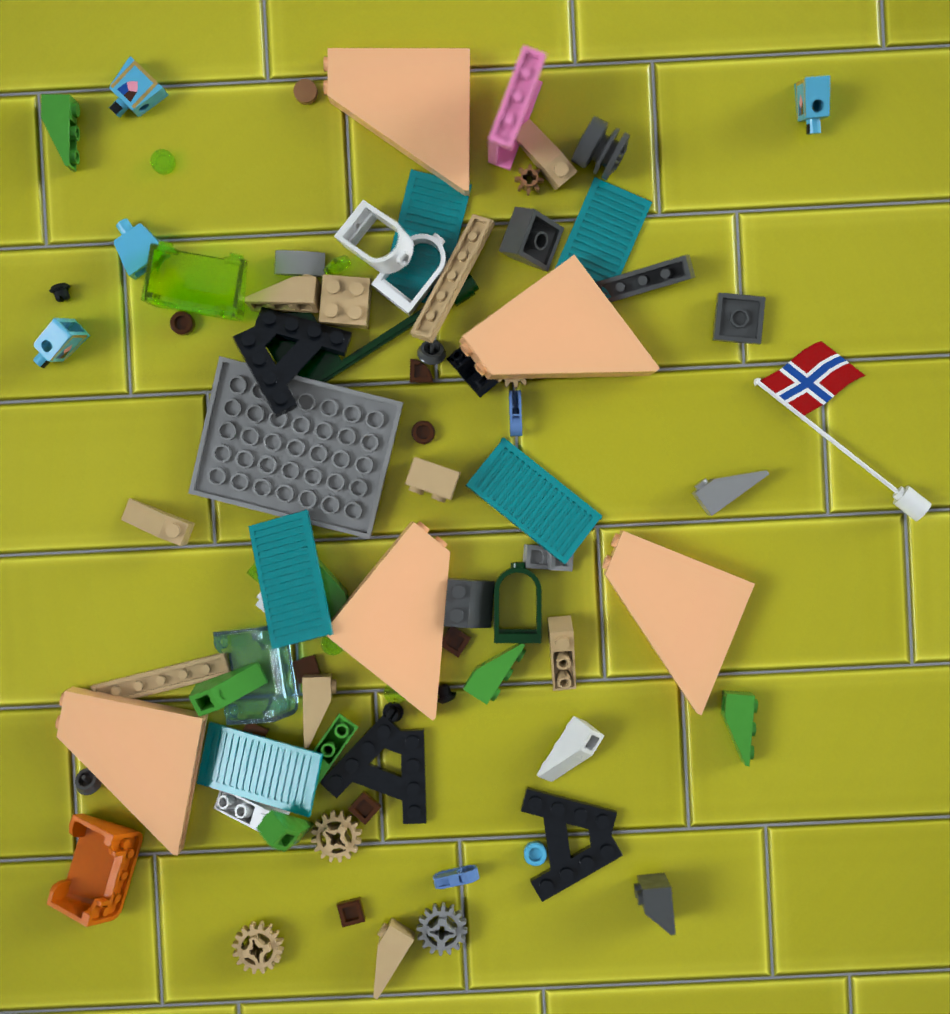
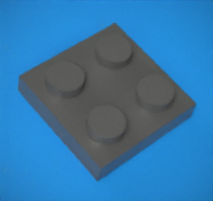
[712,293,766,345]

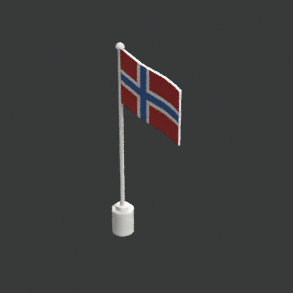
[753,341,931,521]

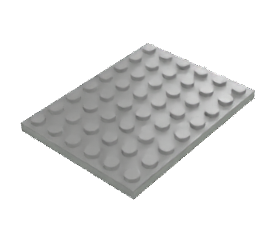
[189,356,404,539]

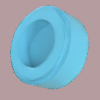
[524,841,547,866]

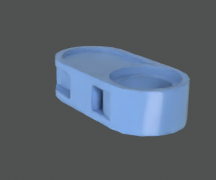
[509,390,522,437]
[432,865,480,889]

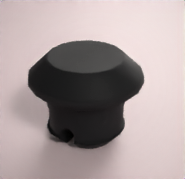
[49,283,71,302]
[437,684,456,704]
[383,702,404,722]

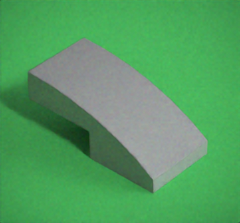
[274,250,325,278]
[523,544,574,571]

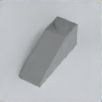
[692,470,769,516]

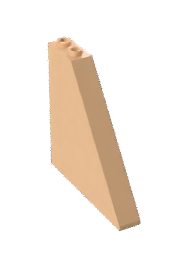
[323,48,470,196]
[459,255,660,379]
[327,521,450,721]
[602,530,755,715]
[55,687,208,856]

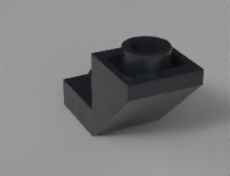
[446,347,498,398]

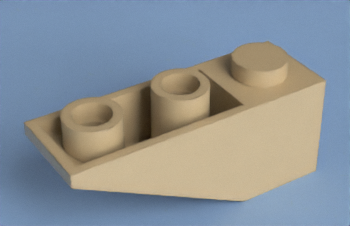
[547,615,576,691]

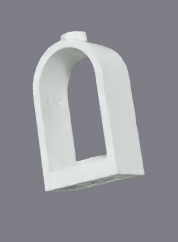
[334,200,414,274]
[371,233,446,316]

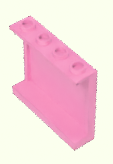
[488,45,547,171]

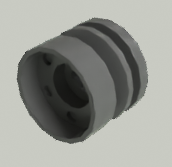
[571,116,630,180]

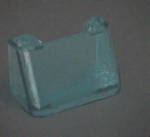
[213,624,298,725]

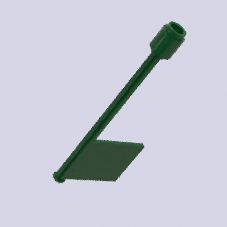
[267,273,479,383]

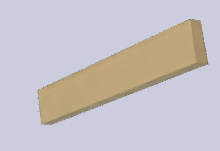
[410,214,495,343]
[90,652,231,699]

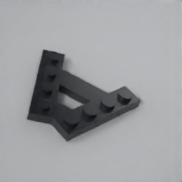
[233,307,352,418]
[320,715,427,824]
[521,787,623,902]

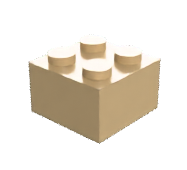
[319,274,372,329]
[405,457,461,503]

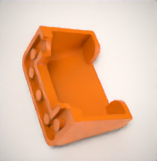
[47,813,143,927]

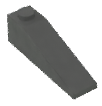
[595,255,695,302]

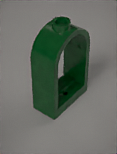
[494,562,542,643]

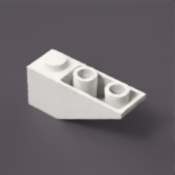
[537,716,605,782]
[214,791,290,831]

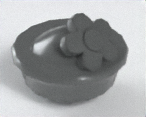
[417,340,446,365]
[75,768,102,795]

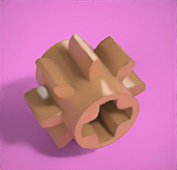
[514,164,544,196]

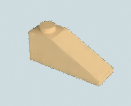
[515,119,577,190]
[244,274,322,313]
[121,498,195,546]
[302,673,337,748]
[373,918,415,1000]

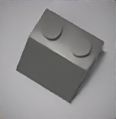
[499,207,564,272]
[444,577,495,628]
[634,873,676,935]

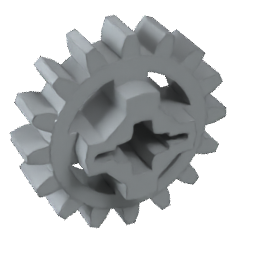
[417,902,467,956]

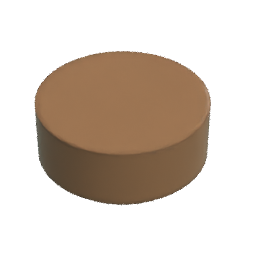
[293,79,318,105]

